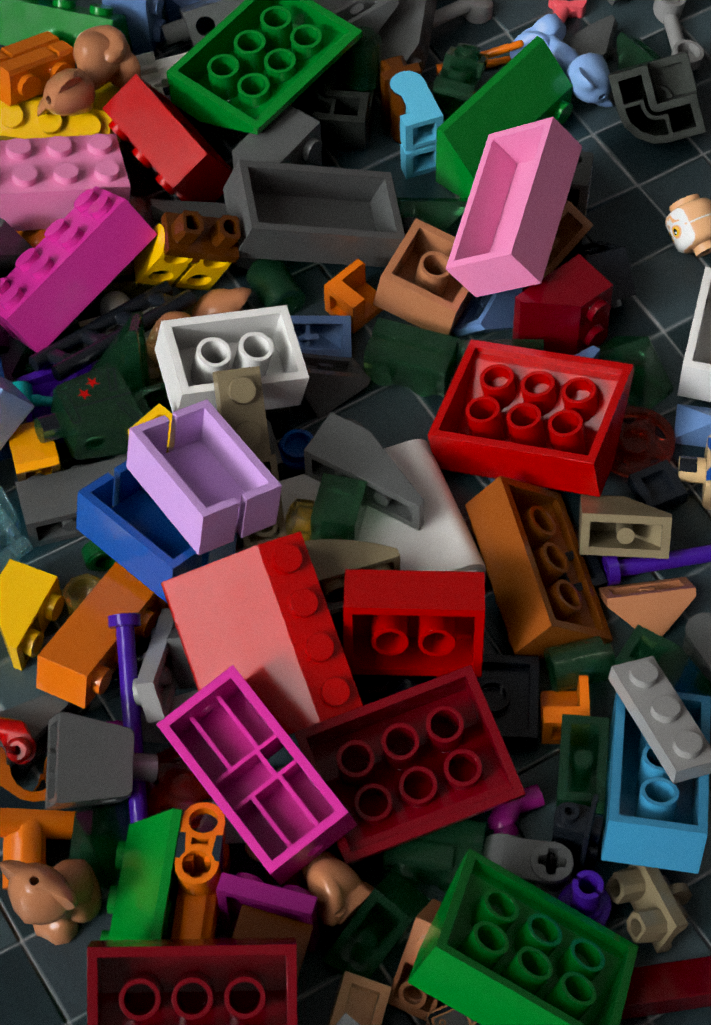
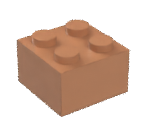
[373,218,473,341]

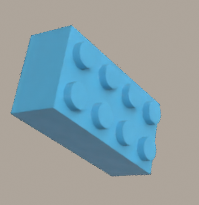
[601,692,711,874]

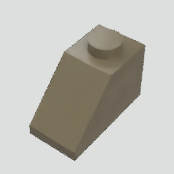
[578,494,672,559]

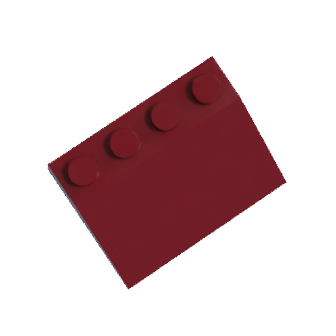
[294,665,526,865]
[87,937,297,1025]

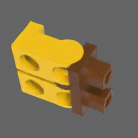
[134,210,241,291]

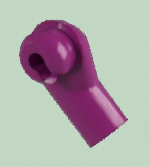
[488,784,545,836]

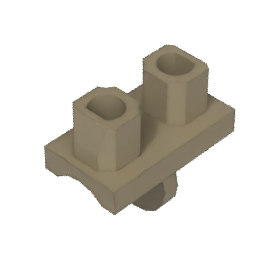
[606,864,692,953]

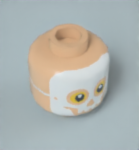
[665,194,711,258]

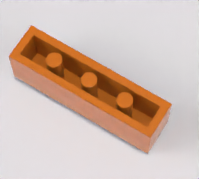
[36,562,169,709]

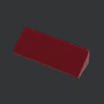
[621,956,711,1020]

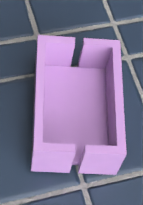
[126,399,282,555]

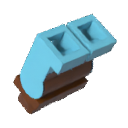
[380,55,444,179]

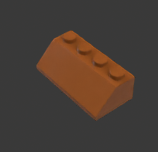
[465,476,613,661]

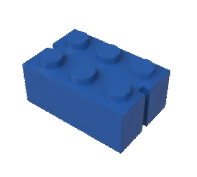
[76,460,238,604]

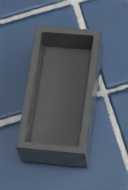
[223,159,405,267]

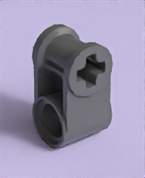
[482,833,574,899]

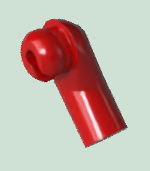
[0,717,36,764]

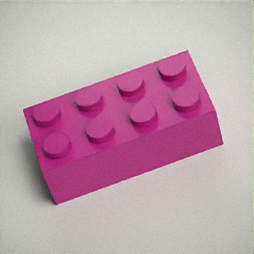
[0,186,158,353]

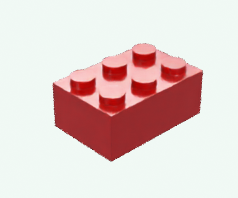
[102,74,233,202]
[343,569,485,677]

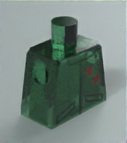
[34,362,143,460]

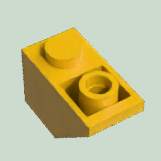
[0,559,64,671]

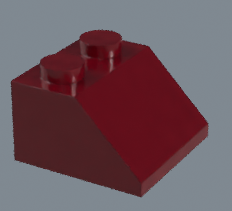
[512,254,613,355]

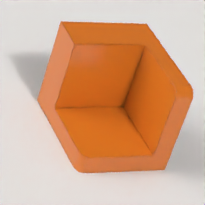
[324,259,383,334]
[540,675,591,744]

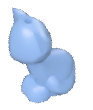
[510,13,614,107]

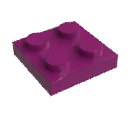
[216,872,320,953]

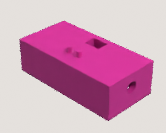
[156,665,357,886]

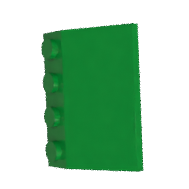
[166,0,363,135]
[408,848,639,1025]

